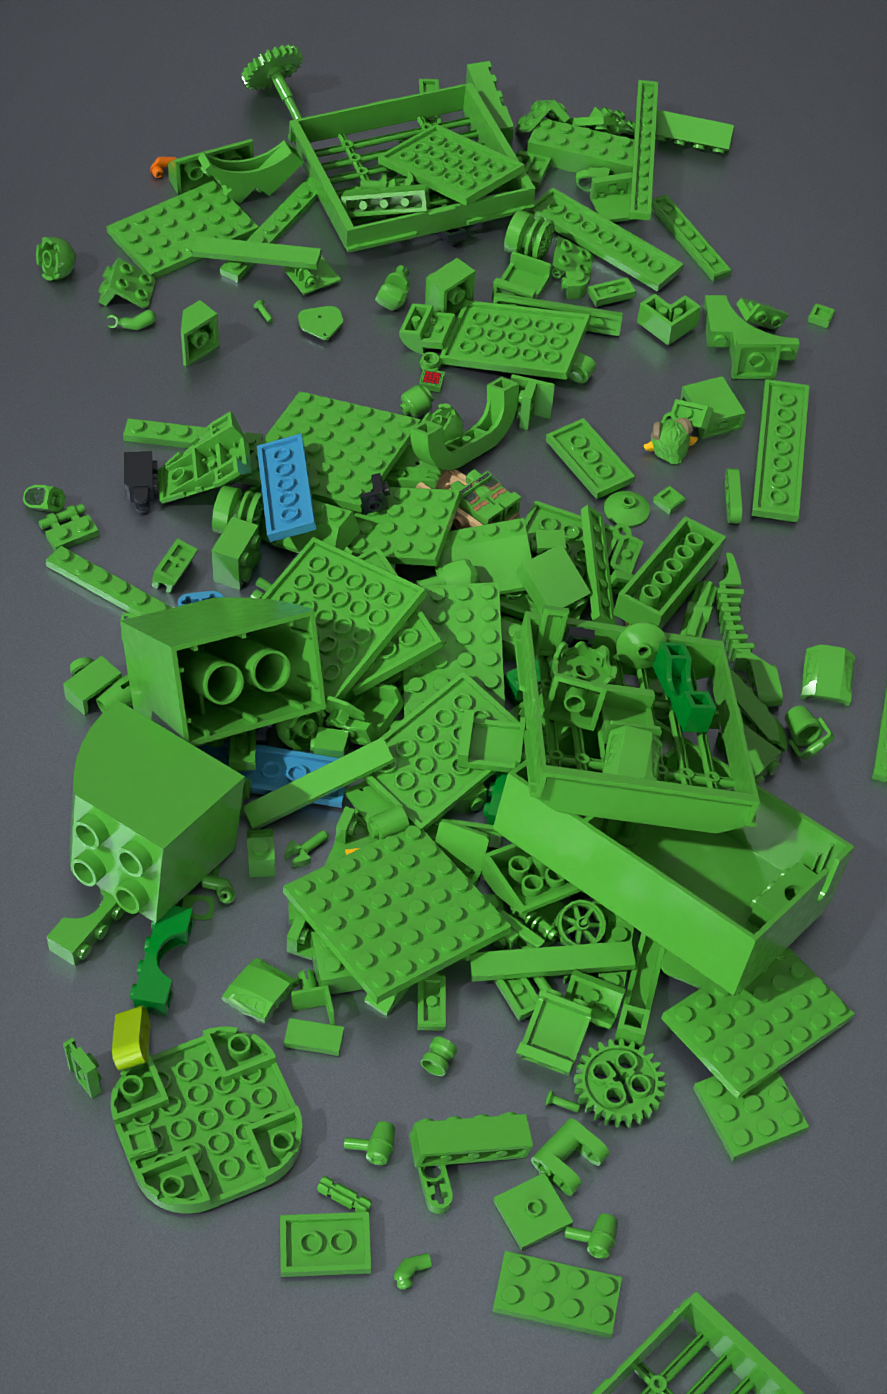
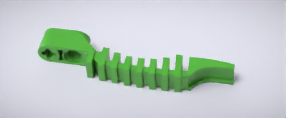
[715,553,783,707]

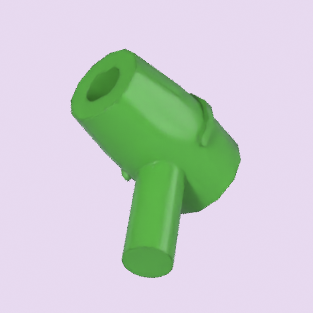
[344,1121,396,1166]
[565,1213,618,1259]

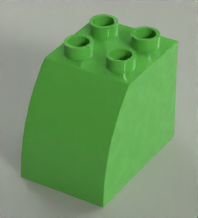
[120,597,326,746]
[70,700,245,923]

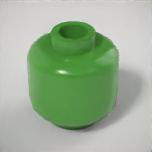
[399,385,434,418]

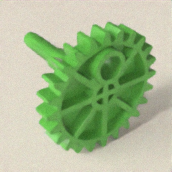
[241,44,304,120]

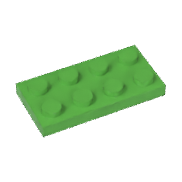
[546,418,635,499]
[492,1251,622,1339]

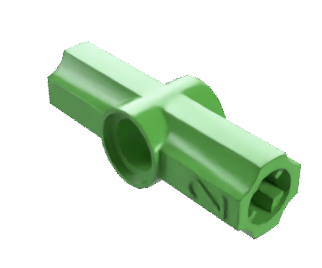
[680,580,717,638]

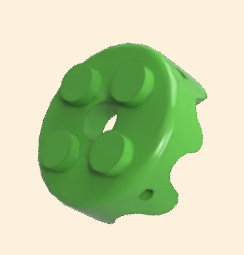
[550,641,617,685]

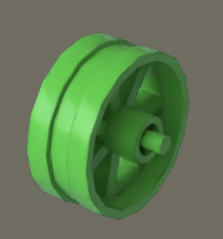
[554,900,606,946]

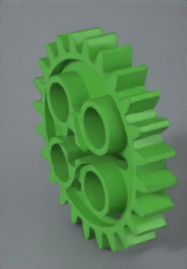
[573,1039,666,1128]

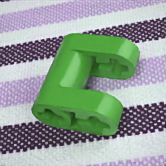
[531,1118,610,1196]

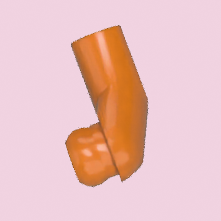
[150,157,177,178]

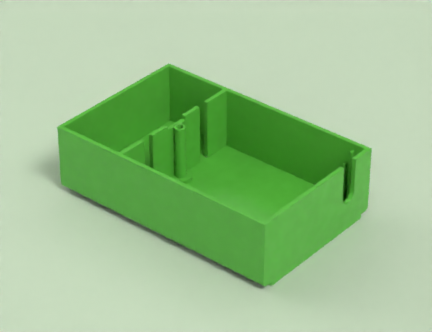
[493,720,855,996]

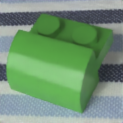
[399,303,456,354]

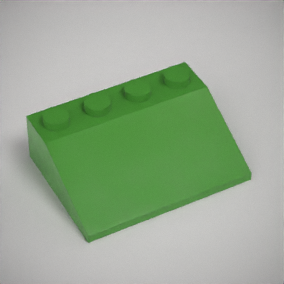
[435,518,532,595]
[482,843,581,915]

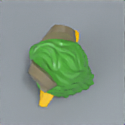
[643,418,698,465]

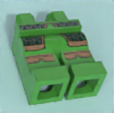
[450,469,521,525]

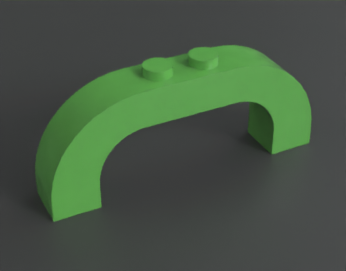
[410,377,519,471]

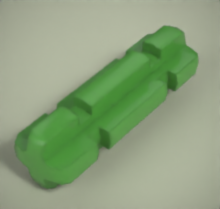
[317,1176,372,1212]

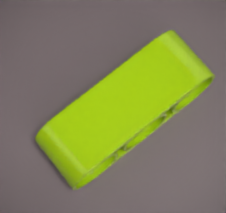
[112,1006,151,1070]

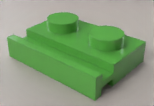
[63,1037,102,1098]

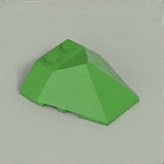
[157,411,252,504]

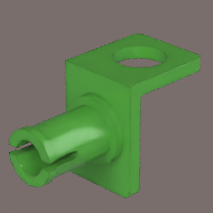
[291,969,335,1025]

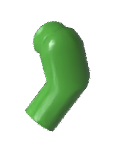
[202,875,235,904]
[394,1253,432,1289]

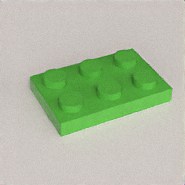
[280,1212,371,1277]

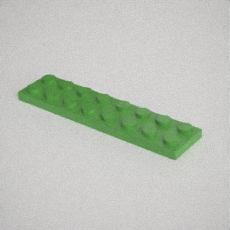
[528,187,684,291]
[751,379,809,522]

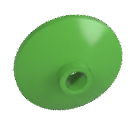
[604,491,650,527]
[616,622,667,669]

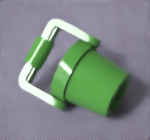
[785,705,834,760]

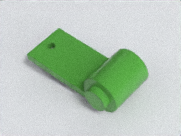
[344,781,409,840]

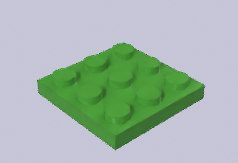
[693,1072,809,1162]

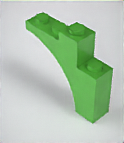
[198,140,304,204]
[702,295,799,363]

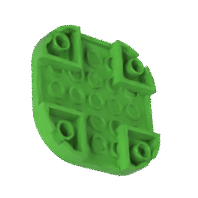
[111,1026,303,1214]

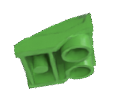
[800,644,856,706]
[602,725,663,780]
[222,958,299,1024]

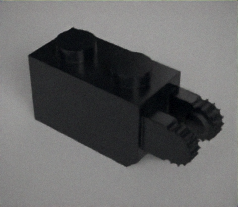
[124,451,158,515]

